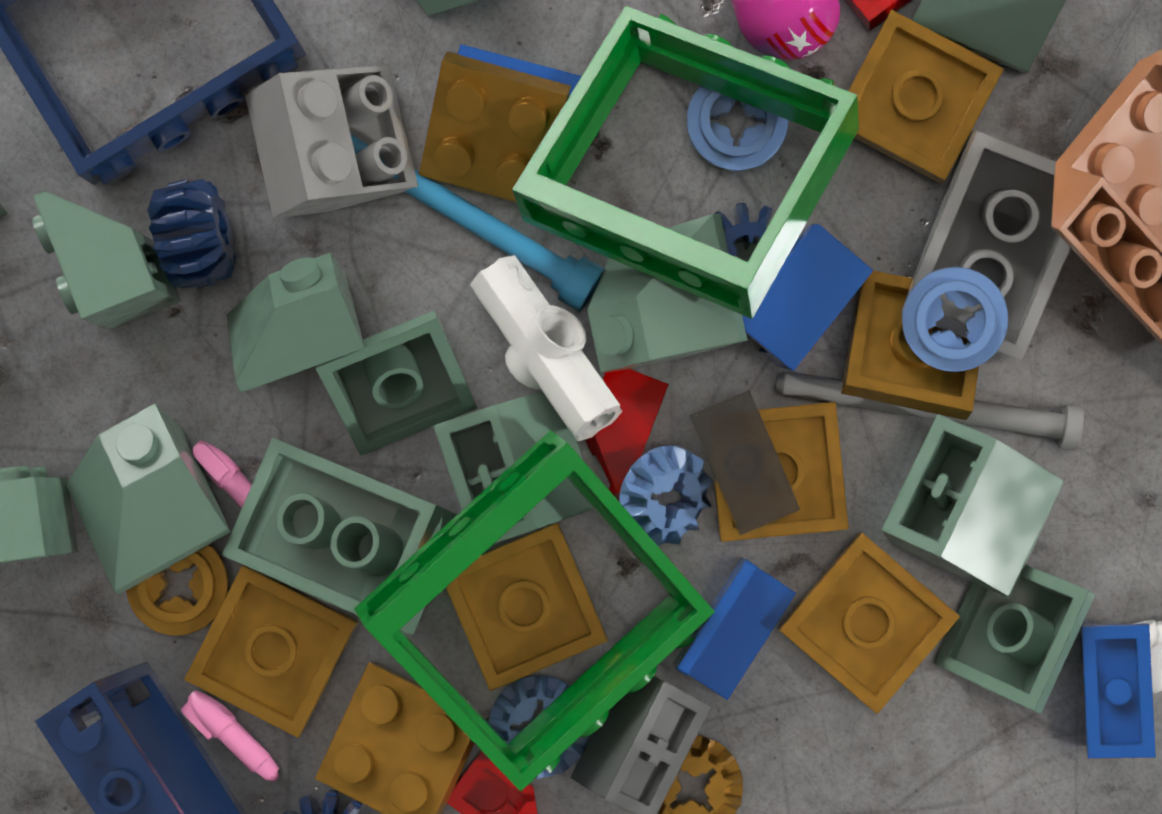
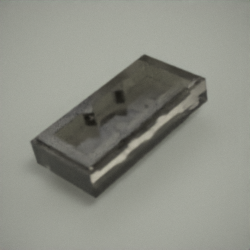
[689,390,801,535]

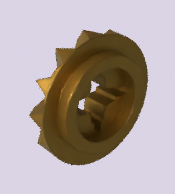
[126,545,229,636]
[657,735,743,814]

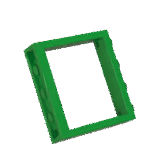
[512,6,859,319]
[354,430,715,792]

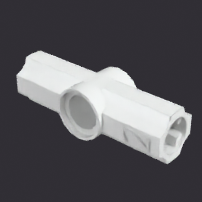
[470,255,622,442]

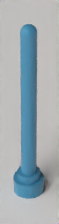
[350,133,605,312]

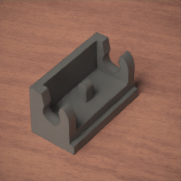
[570,676,712,814]

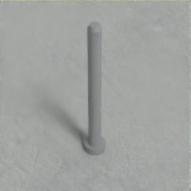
[775,371,1084,451]

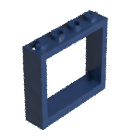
[0,0,307,185]
[35,662,247,814]

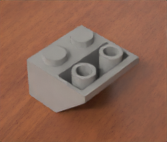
[245,65,418,219]

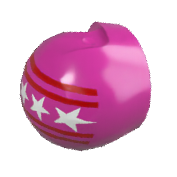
[731,0,840,60]

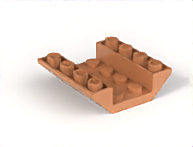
[1051,49,1162,345]

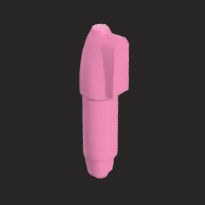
[193,440,252,509]
[181,690,280,782]

